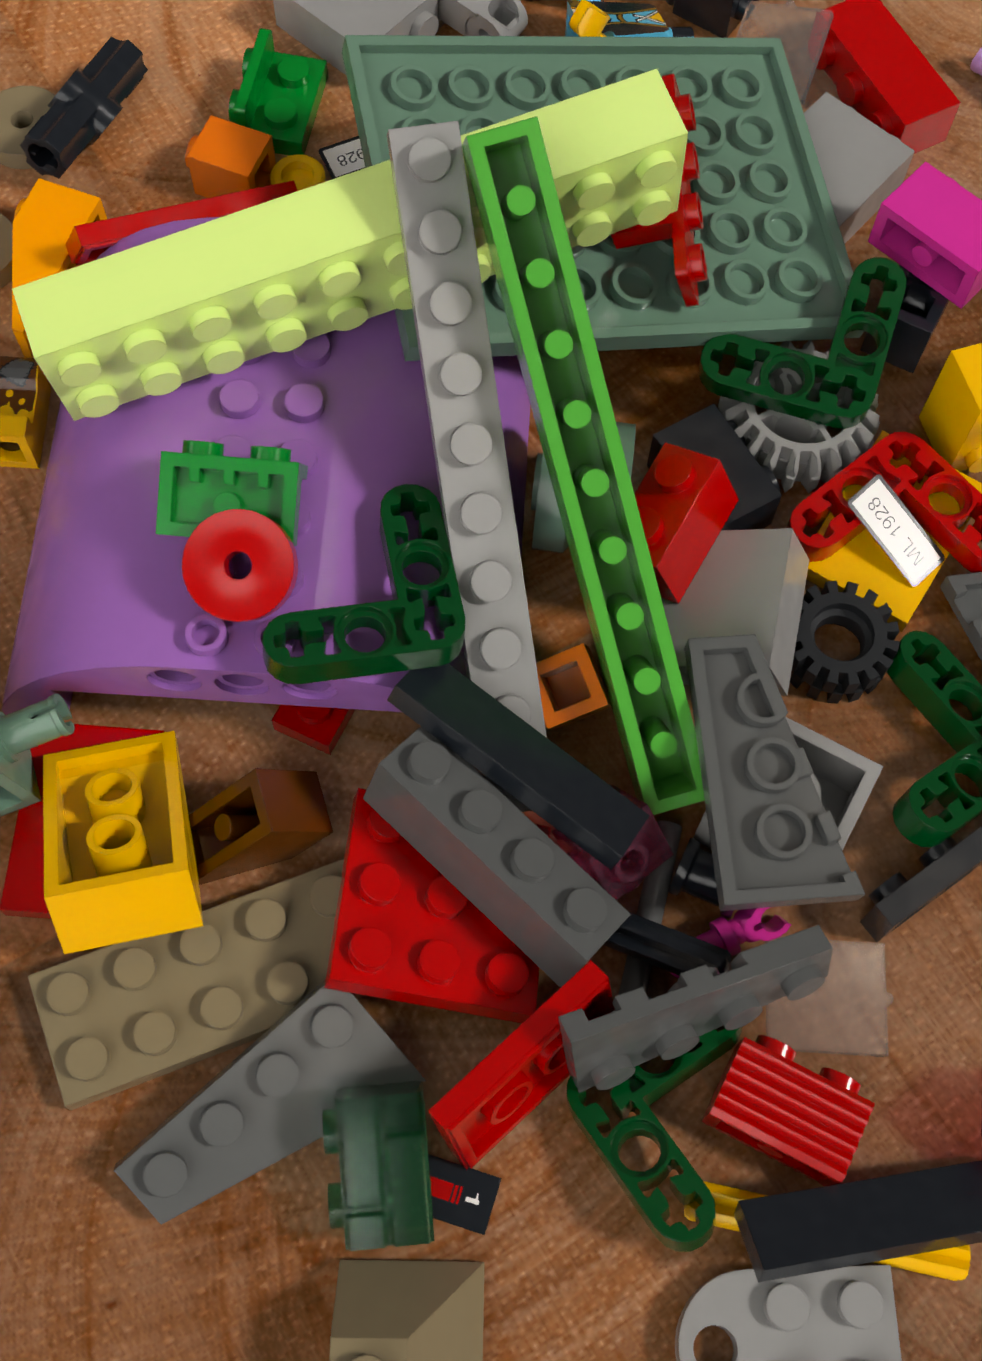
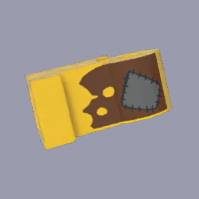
[0,356,51,469]

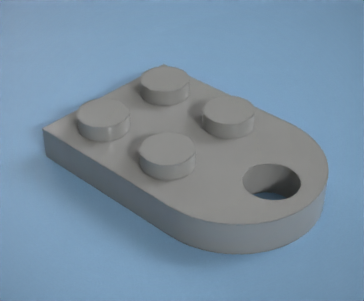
[675,1265,902,1361]

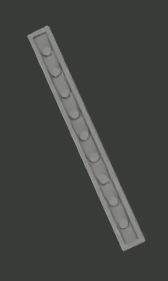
[387,121,547,812]

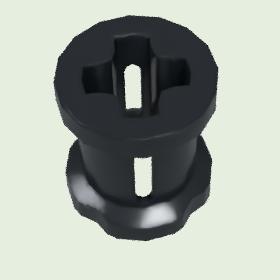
[668,837,734,919]

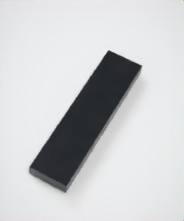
[387,664,650,870]
[734,1160,982,1283]

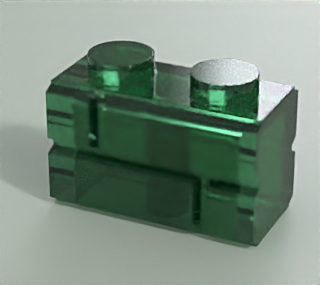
[322,1081,435,1251]

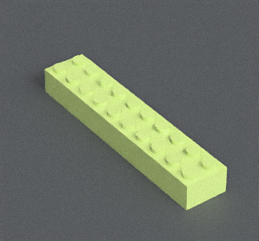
[12,69,688,421]

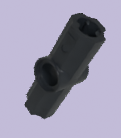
[20,37,148,179]

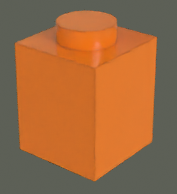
[185,115,276,198]
[536,643,611,730]

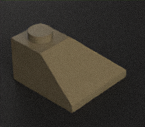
[329,1260,484,1361]

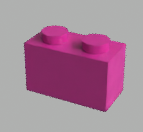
[867,161,982,309]

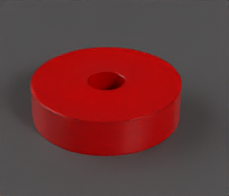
[182,509,298,622]

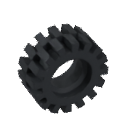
[790,581,900,704]

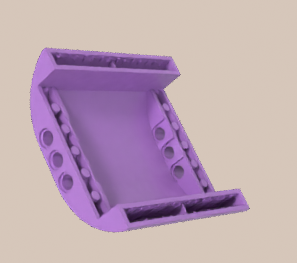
[1,217,530,715]

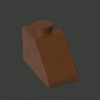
[189,768,333,885]

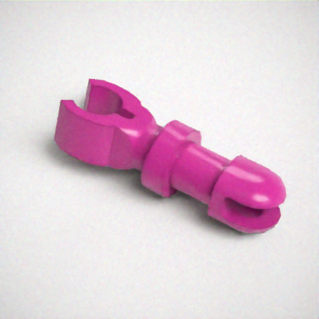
[670,907,791,978]

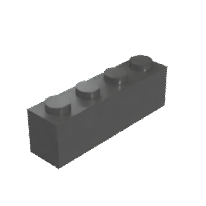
[363,726,631,988]

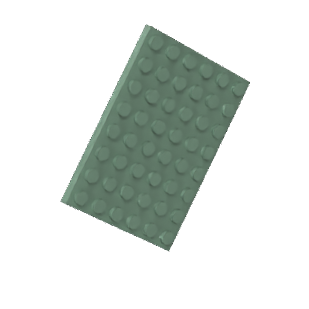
[342,35,865,361]

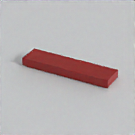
[65,180,298,266]

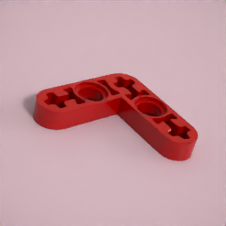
[786,431,982,573]

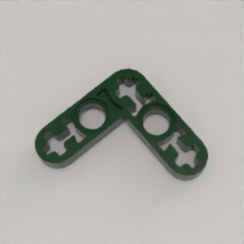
[698,257,906,429]
[262,484,465,684]
[887,631,982,847]
[567,1025,742,1252]

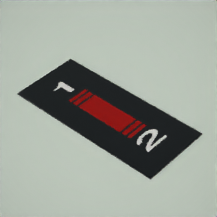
[363,1139,502,1235]

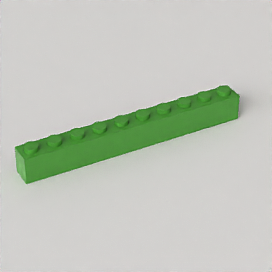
[462,116,705,816]

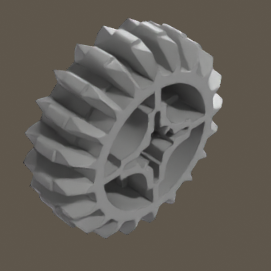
[718,340,880,494]

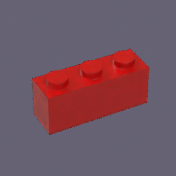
[807,0,961,154]

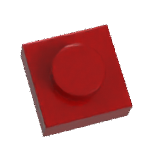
[271,705,355,755]

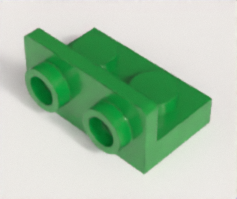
[228,28,328,156]
[156,440,308,546]

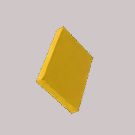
[806,430,982,633]

